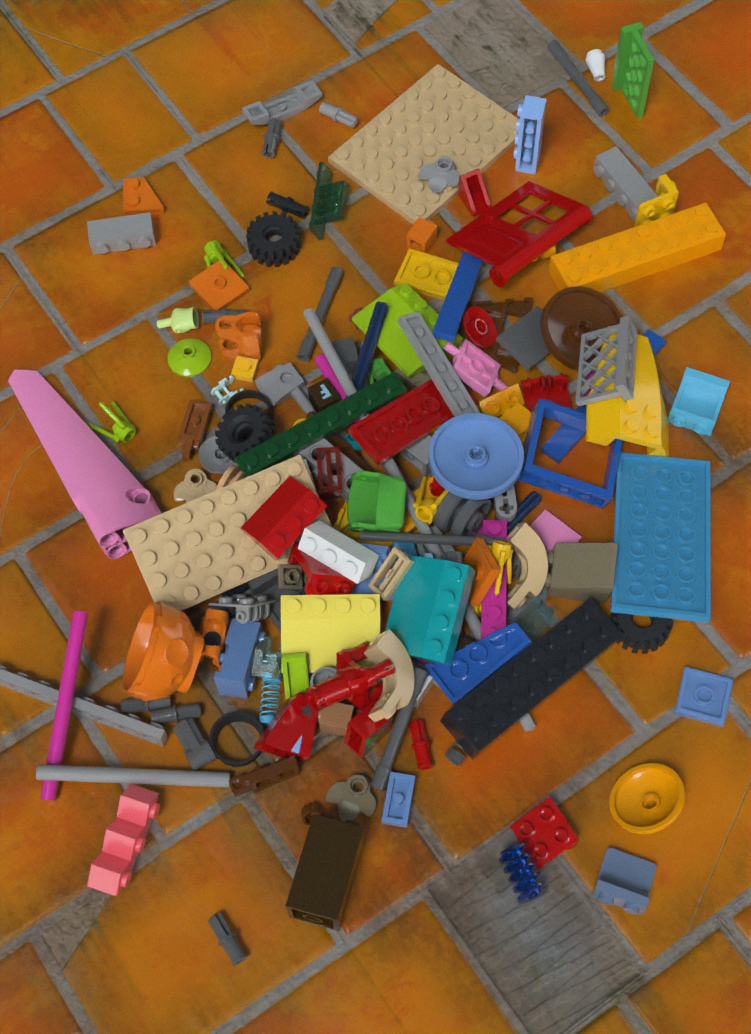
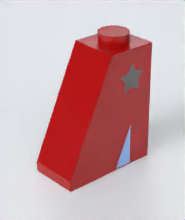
[254,692,318,763]

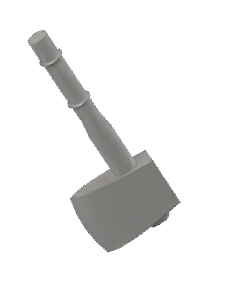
[255,362,317,414]

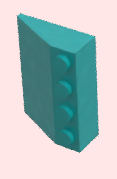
[385,555,476,667]

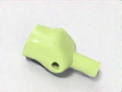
[157,307,199,333]

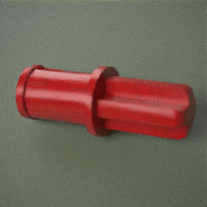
[409,720,434,771]

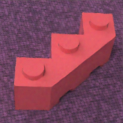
[87,784,160,896]

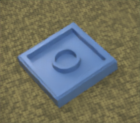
[674,666,734,727]

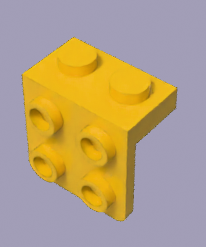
[634,174,679,227]

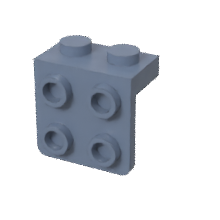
[592,848,657,915]

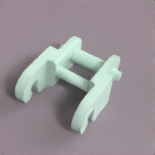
[211,375,244,405]

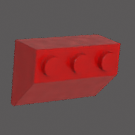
[240,476,327,561]

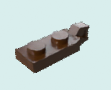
[229,756,300,797]

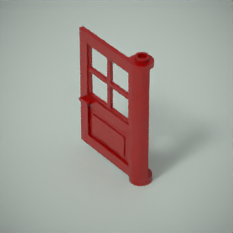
[446,181,592,287]

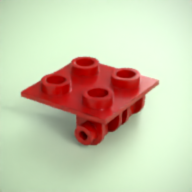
[521,373,572,418]
[510,796,580,870]

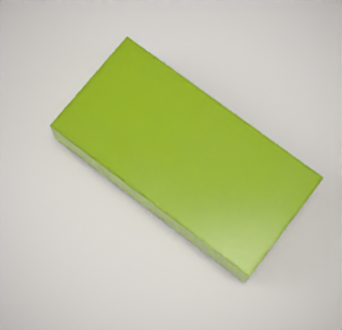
[281,652,310,700]

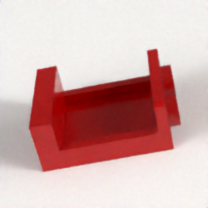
[287,541,355,595]

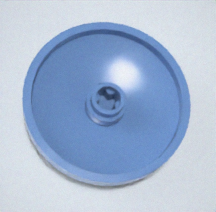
[428,413,524,500]

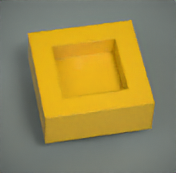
[231,356,259,383]

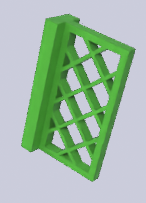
[611,22,655,119]

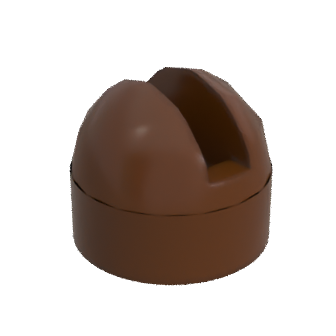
[301,803,322,826]

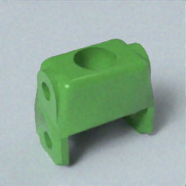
[347,471,406,533]

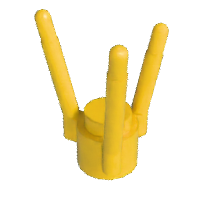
[413,476,449,524]
[487,540,513,595]

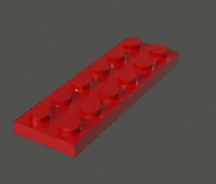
[348,379,478,465]

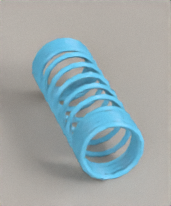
[259,671,282,728]

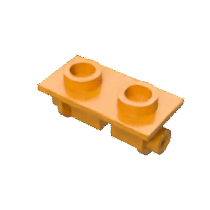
[476,383,525,417]

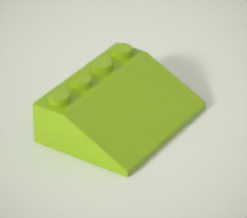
[352,283,463,378]

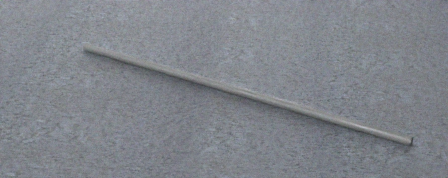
[303,308,536,732]

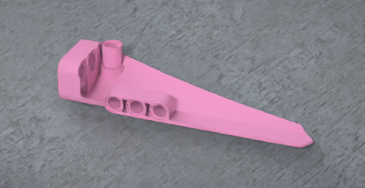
[8,369,162,559]

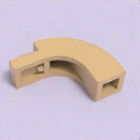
[505,523,548,609]
[364,629,415,722]

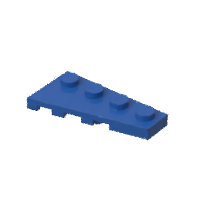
[424,622,533,705]

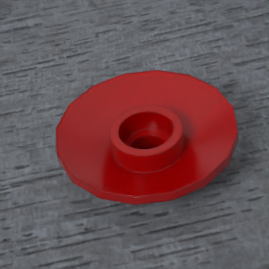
[463,306,497,348]

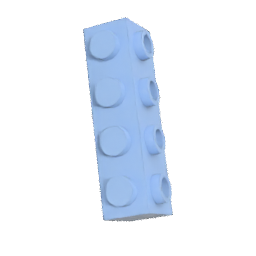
[513,95,547,174]

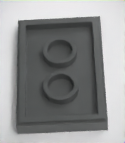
[496,306,550,371]

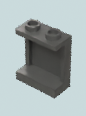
[248,564,300,634]

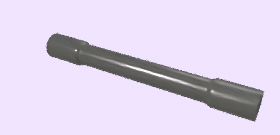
[547,40,609,117]
[297,267,343,362]
[370,667,428,791]

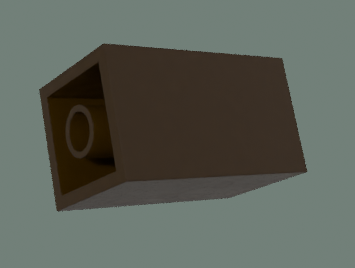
[285,813,365,931]

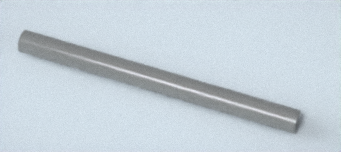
[36,764,230,788]

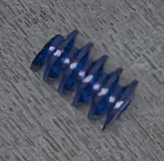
[499,842,547,903]

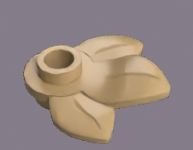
[174,469,217,503]

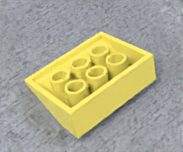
[281,594,380,674]

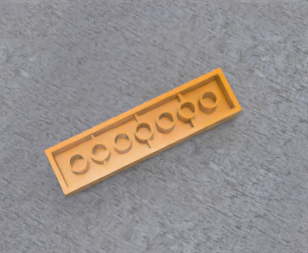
[549,203,726,292]

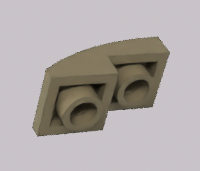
[278,564,307,592]

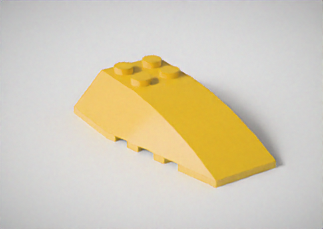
[586,326,669,457]

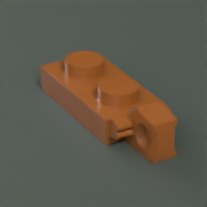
[178,399,213,460]

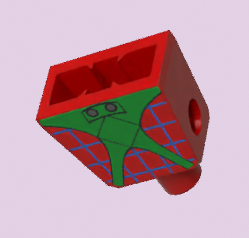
[344,701,398,759]

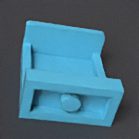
[668,367,730,436]

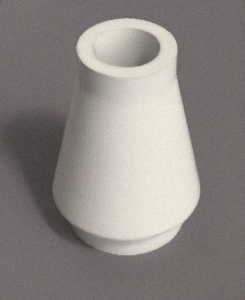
[585,49,606,82]

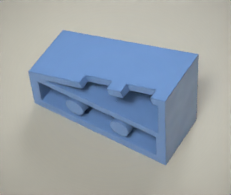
[214,618,266,699]

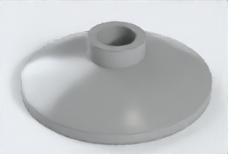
[199,436,238,474]

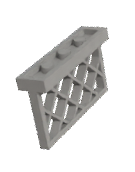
[575,315,637,407]

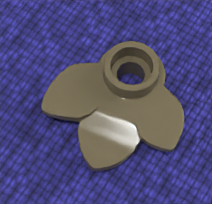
[325,774,376,822]

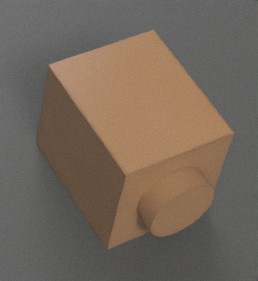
[316,703,355,736]

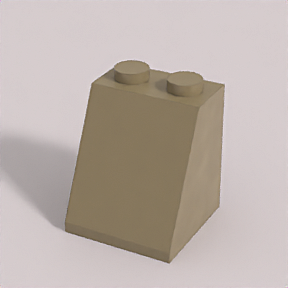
[544,543,618,605]

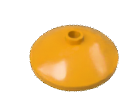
[609,763,685,834]

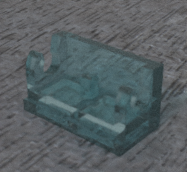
[509,595,554,651]
[251,637,282,680]

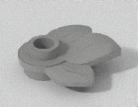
[418,156,460,193]

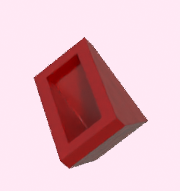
[458,168,491,216]

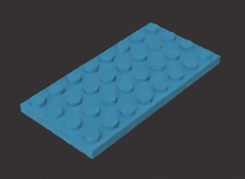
[610,452,711,623]

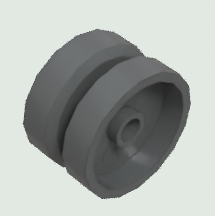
[434,492,491,536]

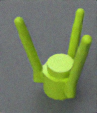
[204,240,245,278]
[83,401,136,444]

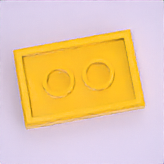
[394,248,458,301]

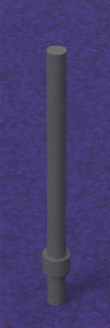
[360,531,505,546]

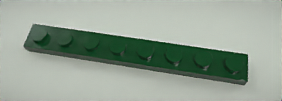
[235,372,407,478]

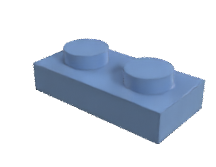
[381,772,415,828]

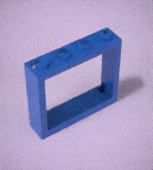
[517,399,623,509]

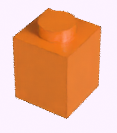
[406,217,438,253]

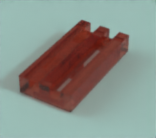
[316,447,343,494]

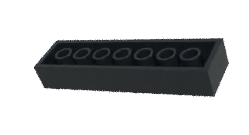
[440,598,624,760]

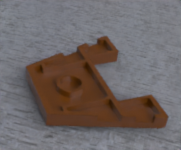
[457,297,533,373]

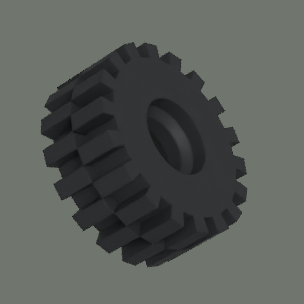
[246,211,301,267]
[215,403,277,462]
[610,612,674,654]

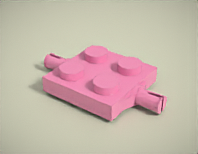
[443,339,508,397]

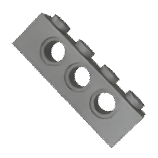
[293,439,364,504]

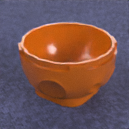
[122,602,204,701]

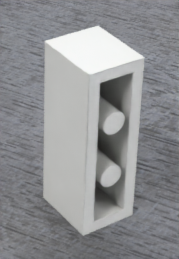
[298,520,379,584]

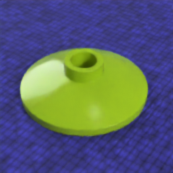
[167,338,212,377]

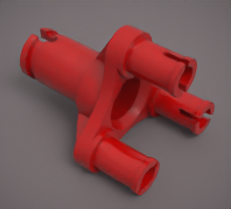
[305,642,395,712]

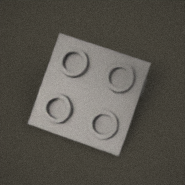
[209,594,276,624]

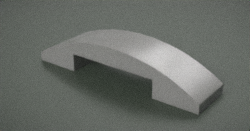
[242,80,322,125]

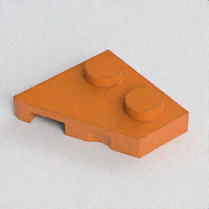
[123,177,165,216]

